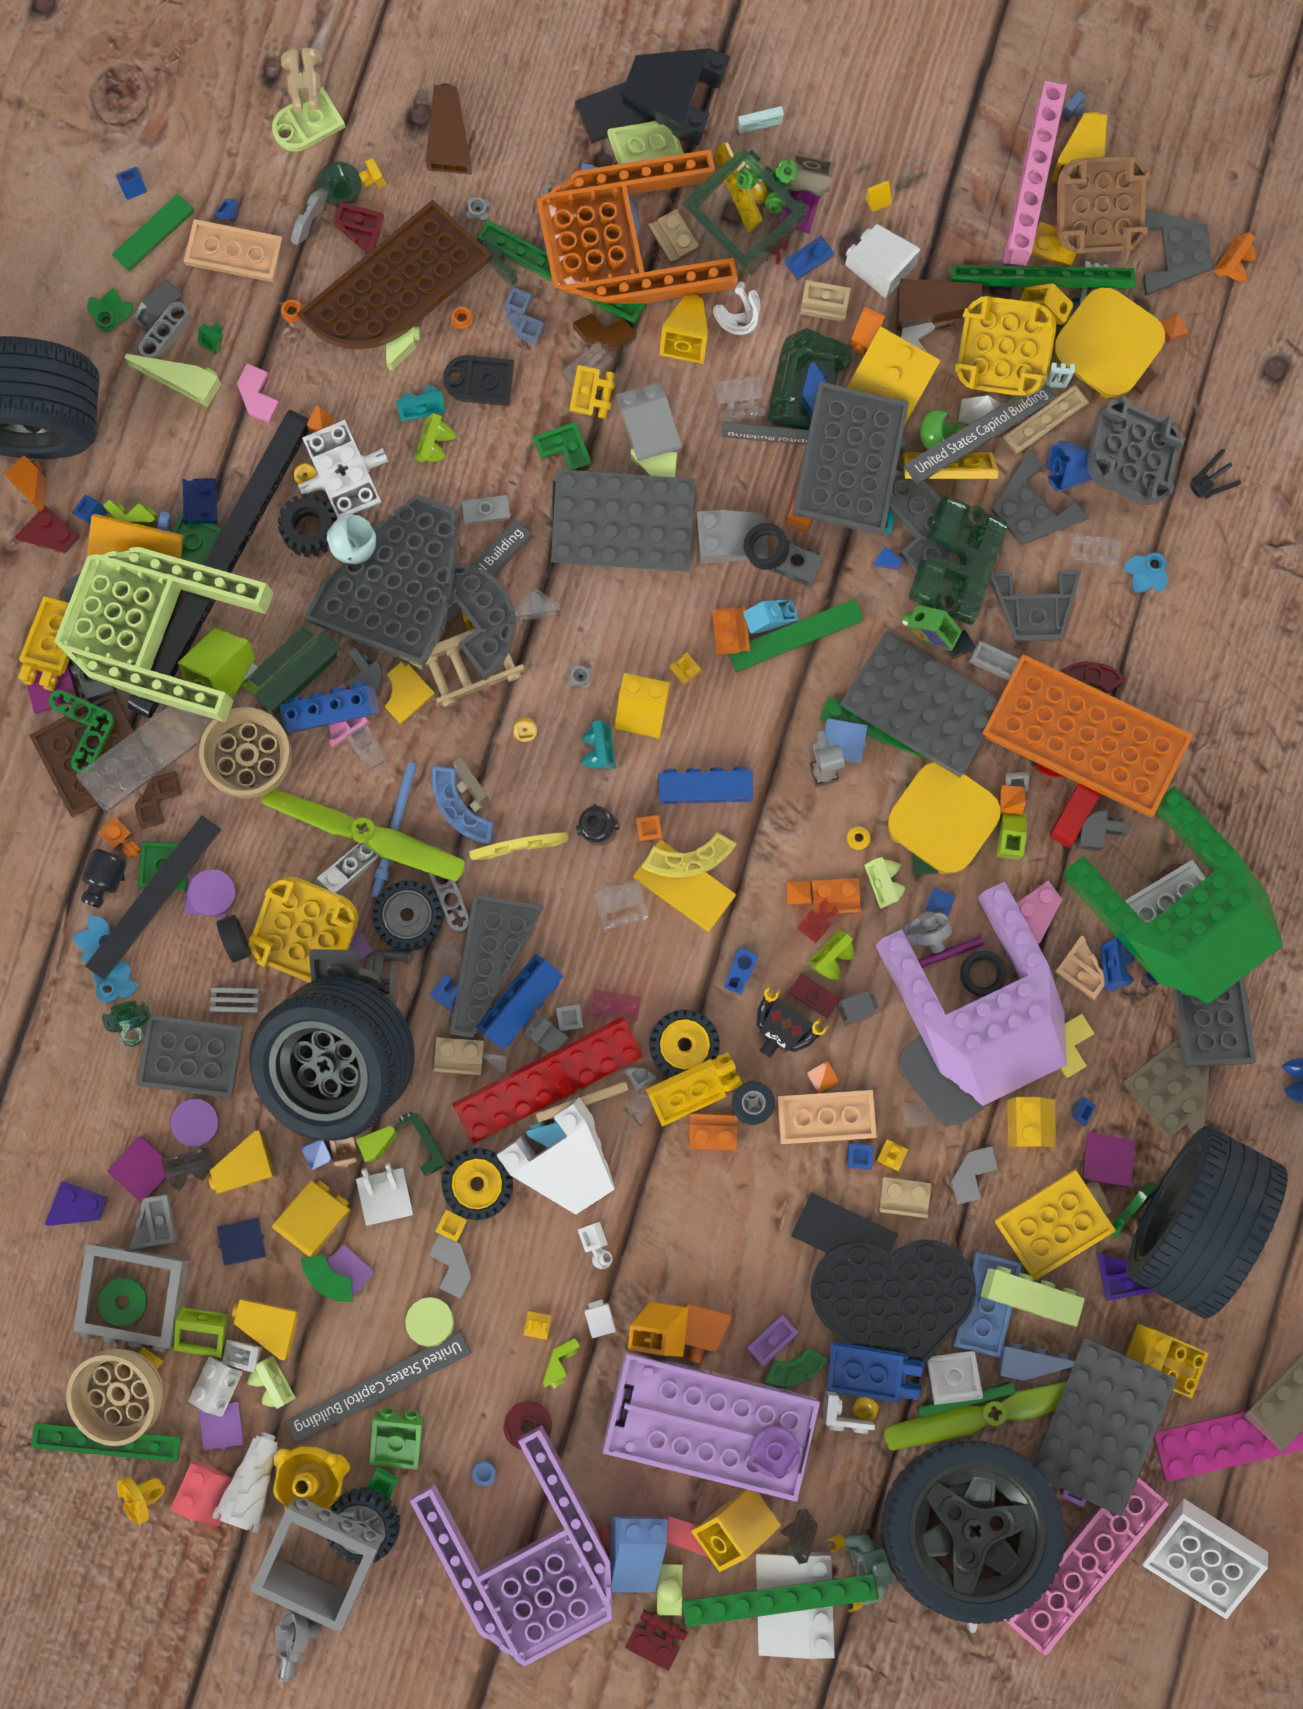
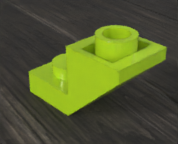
[103,500,158,528]
[543,1337,580,1389]

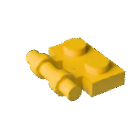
[568,365,615,419]

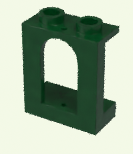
[396,1111,449,1176]

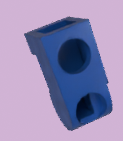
[724,947,759,995]

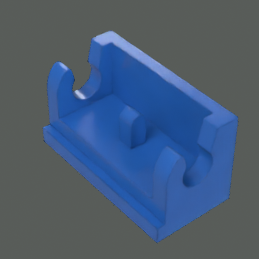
[430,974,459,1013]

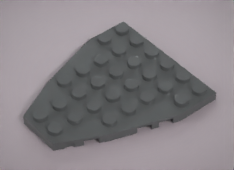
[304,494,458,667]

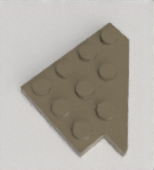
[1122,1036,1210,1138]

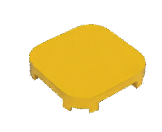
[1054,288,1165,399]
[955,296,1056,396]
[887,762,1000,874]
[248,876,358,983]

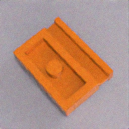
[712,606,750,655]
[811,878,861,916]
[689,1114,738,1150]

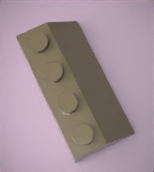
[1245,1355,1303,1452]

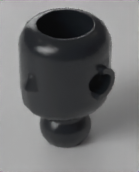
[576,804,620,846]
[81,849,127,909]

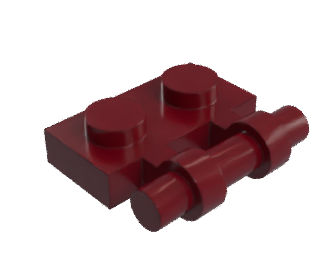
[625,1609,688,1671]

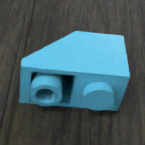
[743,599,799,634]
[526,1119,566,1147]

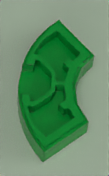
[1110,1182,1158,1238]
[301,1255,354,1302]
[764,1347,828,1387]

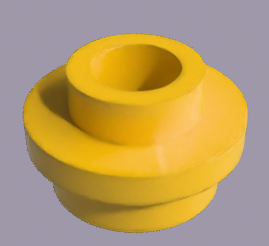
[847,827,870,850]

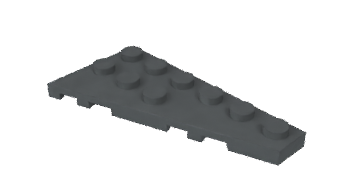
[449,894,544,1038]

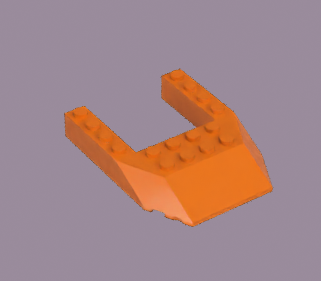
[536,149,738,304]

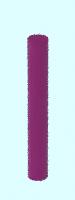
[917,936,984,968]

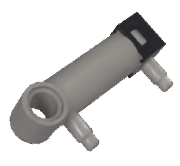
[809,731,845,788]

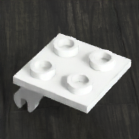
[356,1163,413,1226]

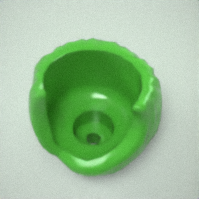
[919,410,963,450]

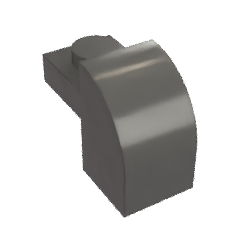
[346,647,383,695]
[1076,811,1130,851]
[523,1015,569,1054]

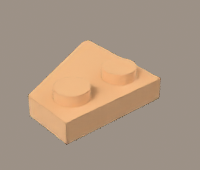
[1054,935,1105,1000]

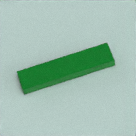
[112,194,194,272]
[916,1382,1015,1417]

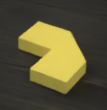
[1060,1014,1094,1079]

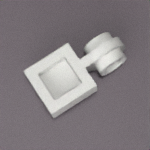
[578,1222,612,1269]

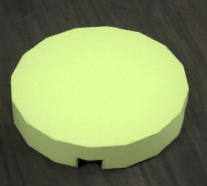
[405,1297,454,1347]

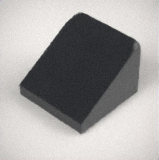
[949,629,976,659]

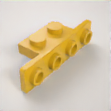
[713,142,769,232]

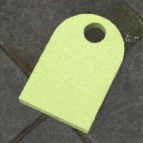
[272,87,346,152]

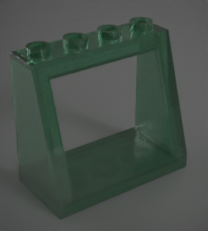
[682,147,809,275]
[241,621,341,717]

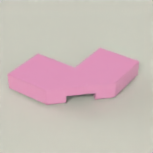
[237,363,280,424]

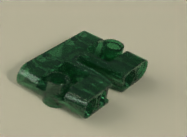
[909,495,1007,625]

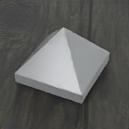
[1005,771,1030,792]

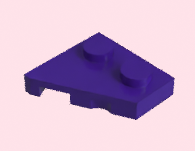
[44,1181,108,1226]
[1096,1254,1154,1301]

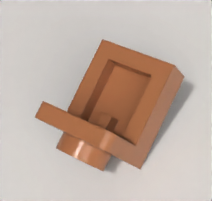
[330,1137,358,1167]

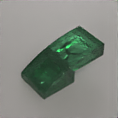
[483,239,517,287]

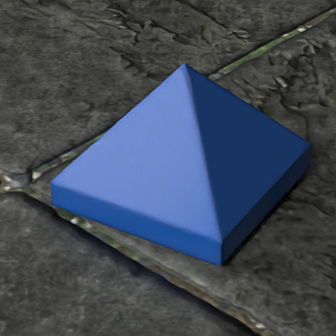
[213,199,237,219]
[1071,1097,1096,1127]

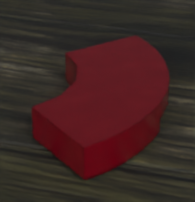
[1060,661,1126,694]

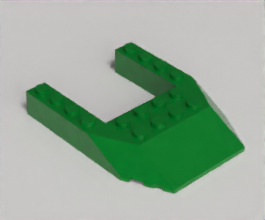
[1064,786,1283,1004]

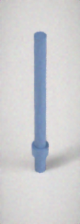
[371,762,417,898]

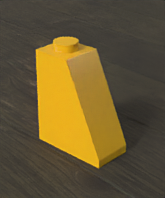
[208,1130,276,1194]
[232,1299,300,1361]

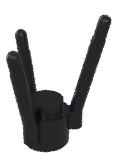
[1190,449,1242,499]

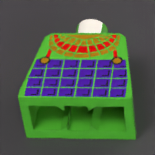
[903,605,962,651]

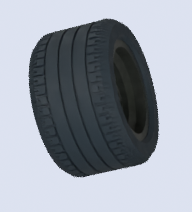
[0,336,100,459]
[249,977,415,1141]

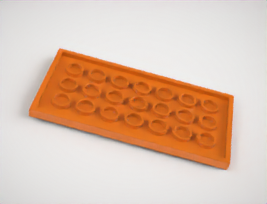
[982,654,1193,818]

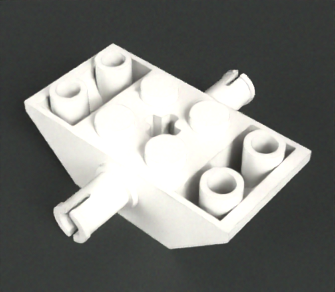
[298,420,388,518]

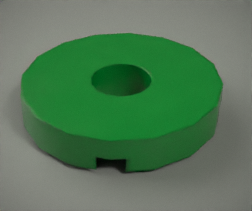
[98,1277,148,1327]

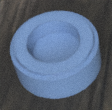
[157,511,171,531]
[472,1461,497,1486]

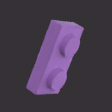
[747,1315,798,1366]

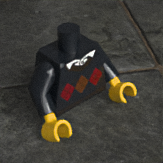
[756,984,829,1059]

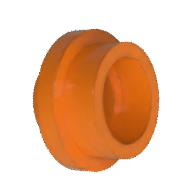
[281,300,303,322]
[450,306,473,329]

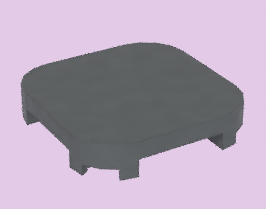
[1087,397,1184,505]
[899,1035,993,1125]

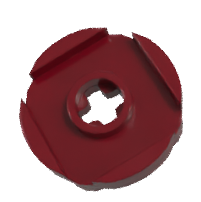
[503,1401,552,1450]

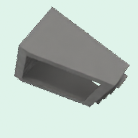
[74,1243,191,1352]
[250,1495,384,1633]

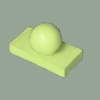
[657,1563,683,1616]

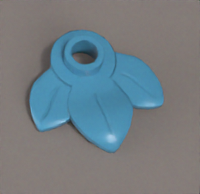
[1123,552,1168,593]
[72,916,111,962]
[93,961,139,1003]

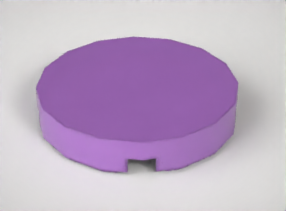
[188,869,236,916]
[171,1099,219,1146]
[750,1426,800,1477]

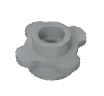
[466,197,490,221]
[568,664,593,690]

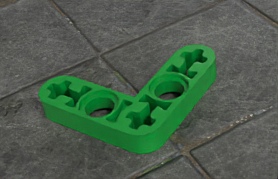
[49,690,115,775]

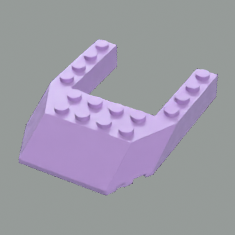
[875,881,1066,1106]
[410,1425,612,1667]

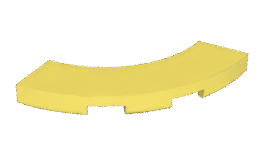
[469,832,569,860]
[641,832,737,878]

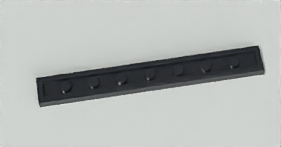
[85,815,221,981]

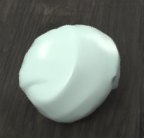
[327,513,376,564]

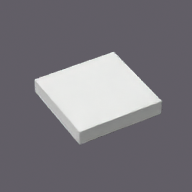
[927,1351,983,1405]

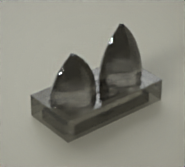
[161,1147,214,1191]
[779,1508,818,1564]

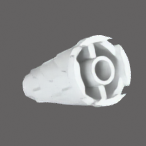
[212,1432,278,1533]

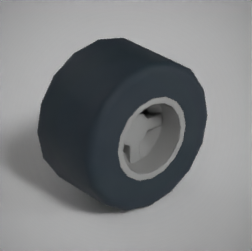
[732,1081,775,1125]

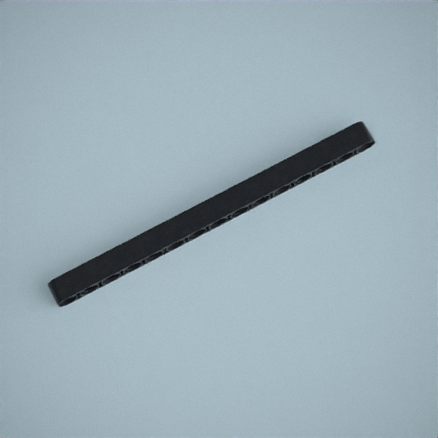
[127,409,309,719]

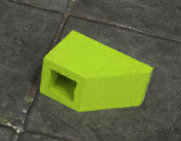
[996,813,1027,860]

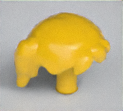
[273,1446,350,1510]

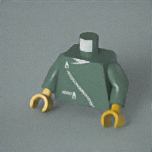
[827,1534,893,1612]

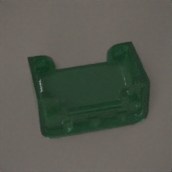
[767,328,852,430]

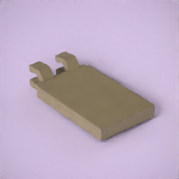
[453,757,492,814]

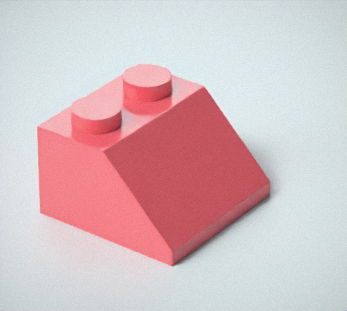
[170,1461,233,1527]

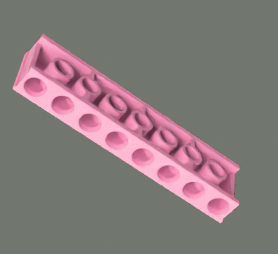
[1002,81,1067,266]
[1004,1477,1169,1656]

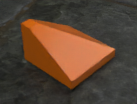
[1161,314,1189,344]
[786,881,811,905]
[806,1061,839,1094]

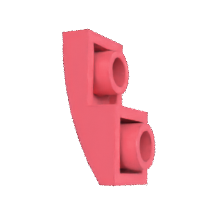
[666,1516,708,1557]

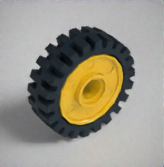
[649,1009,720,1077]
[442,1148,513,1220]

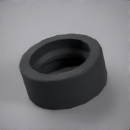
[743,523,789,570]
[217,915,251,963]
[960,951,1007,996]

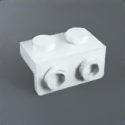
[188,1356,242,1417]

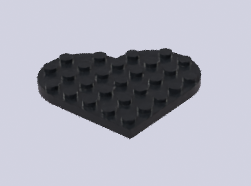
[810,1239,976,1383]

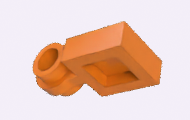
[98,816,141,859]

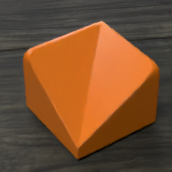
[307,405,334,434]
[999,785,1026,815]

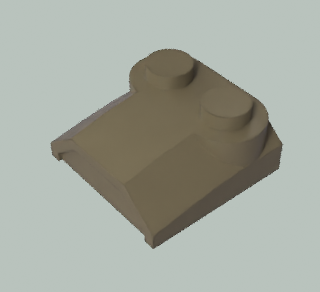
[786,153,836,196]

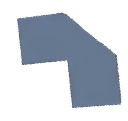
[504,286,546,345]

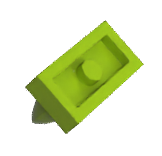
[414,413,457,463]
[807,930,854,980]

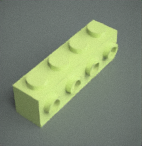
[980,1266,1085,1327]

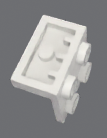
[822,1390,875,1434]

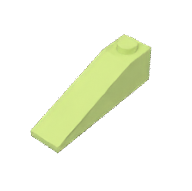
[124,354,222,407]

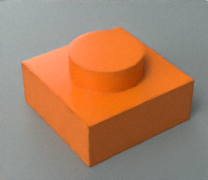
[636,815,662,843]

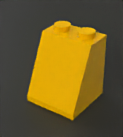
[1051,112,1107,182]
[614,673,670,739]
[1007,1097,1056,1148]
[272,1180,351,1257]
[691,1489,781,1572]

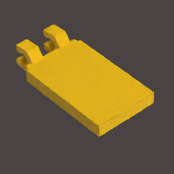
[18,596,70,691]
[646,1052,742,1127]

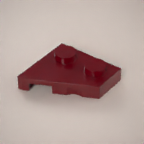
[334,202,384,254]
[15,505,80,554]

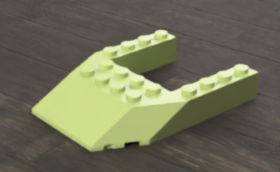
[54,547,274,722]

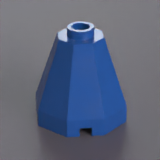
[1047,441,1093,491]

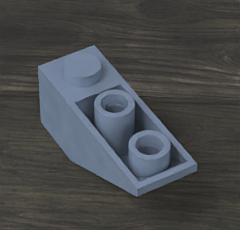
[997,1342,1075,1381]

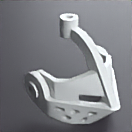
[713,282,761,335]

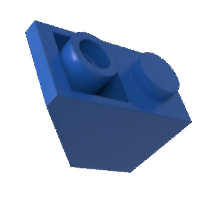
[801,362,827,417]

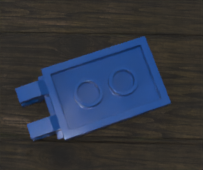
[827,1342,924,1403]

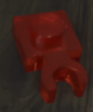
[797,899,838,943]

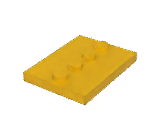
[847,326,941,427]
[994,1168,1116,1281]

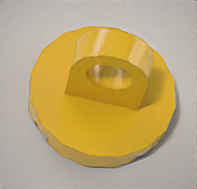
[116,1476,165,1525]

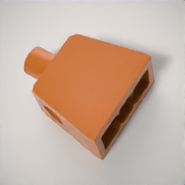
[685,1303,731,1364]

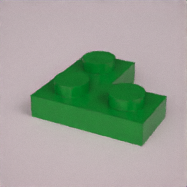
[533,422,592,471]

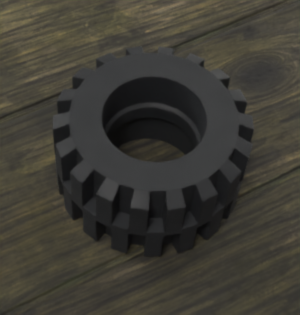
[278,494,337,557]

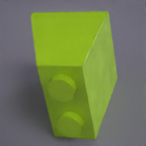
[178,628,255,699]

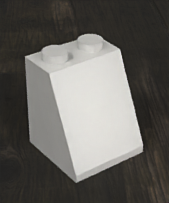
[845,224,921,299]

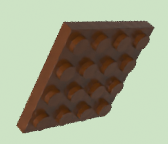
[29,692,156,818]

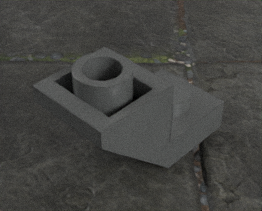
[132,280,183,333]

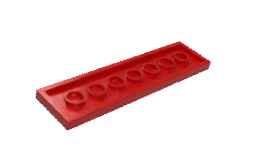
[452,1016,643,1144]

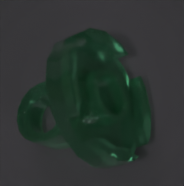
[316,161,362,208]
[101,1001,151,1047]

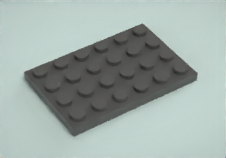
[792,381,909,536]
[551,469,695,572]
[840,630,1000,778]
[1034,1337,1178,1517]

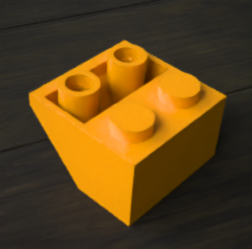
[628,1302,689,1357]

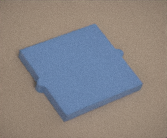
[825,718,868,763]

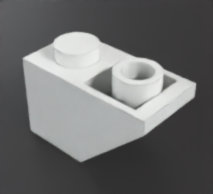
[584,1300,616,1338]

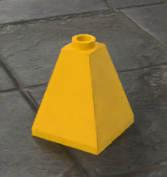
[659,294,708,364]

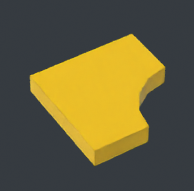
[385,662,435,725]

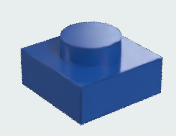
[924,888,955,917]
[847,1144,874,1170]

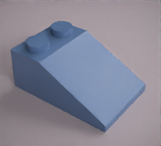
[609,1516,668,1592]

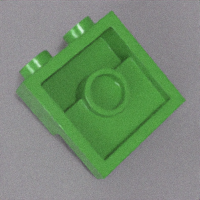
[369,1408,424,1470]

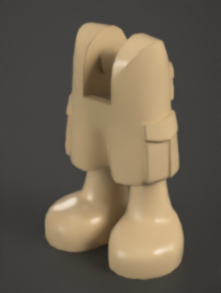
[281,48,323,113]

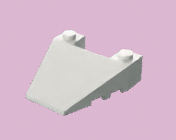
[497,1097,615,1214]

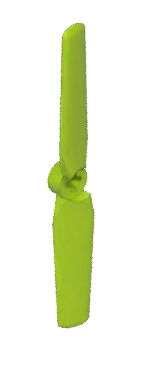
[262,789,465,881]
[884,1382,1067,1451]

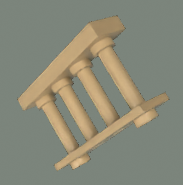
[426,628,524,708]

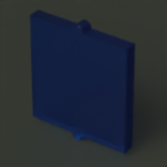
[217,1218,266,1266]

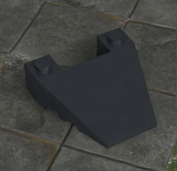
[621,48,730,146]

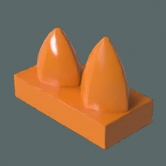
[1214,232,1256,282]

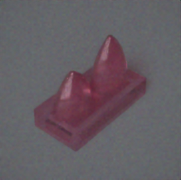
[591,990,641,1021]

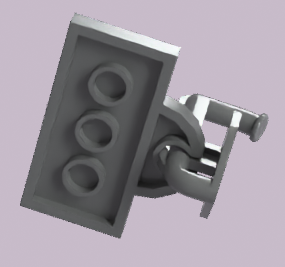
[309,949,414,1006]

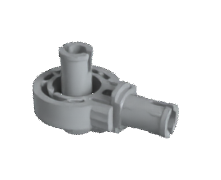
[883,912,952,953]
[275,1610,320,1682]

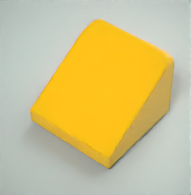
[865,181,892,212]

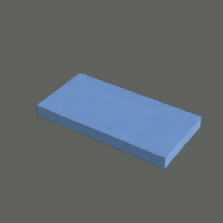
[953,1251,1022,1358]

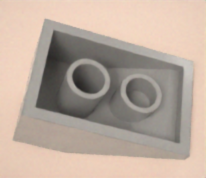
[616,382,682,461]
[696,510,769,564]

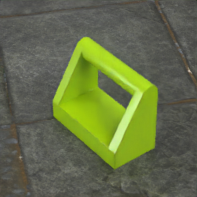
[356,1126,399,1163]
[173,1307,229,1358]

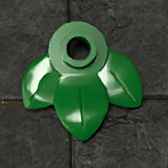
[87,288,133,332]

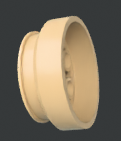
[199,707,292,799]
[66,1349,163,1446]

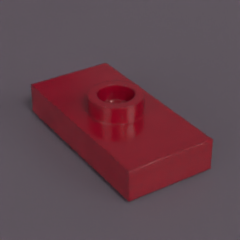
[788,973,840,1019]

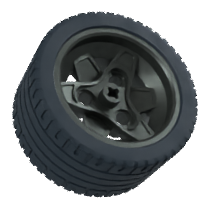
[1126,1126,1288,1319]
[881,1441,1066,1624]

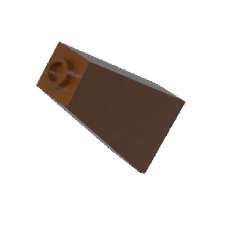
[426,83,473,175]
[896,278,986,331]

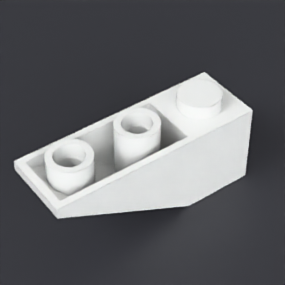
[314,843,380,895]

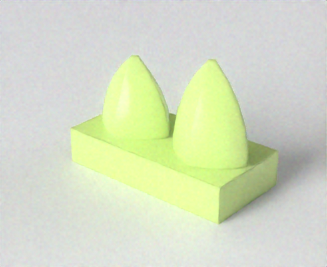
[864,857,905,909]
[247,1356,296,1409]

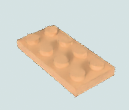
[184,219,284,282]
[777,1090,877,1144]

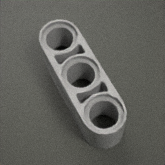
[138,302,191,360]

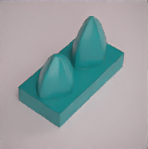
[396,383,446,422]
[580,720,616,770]

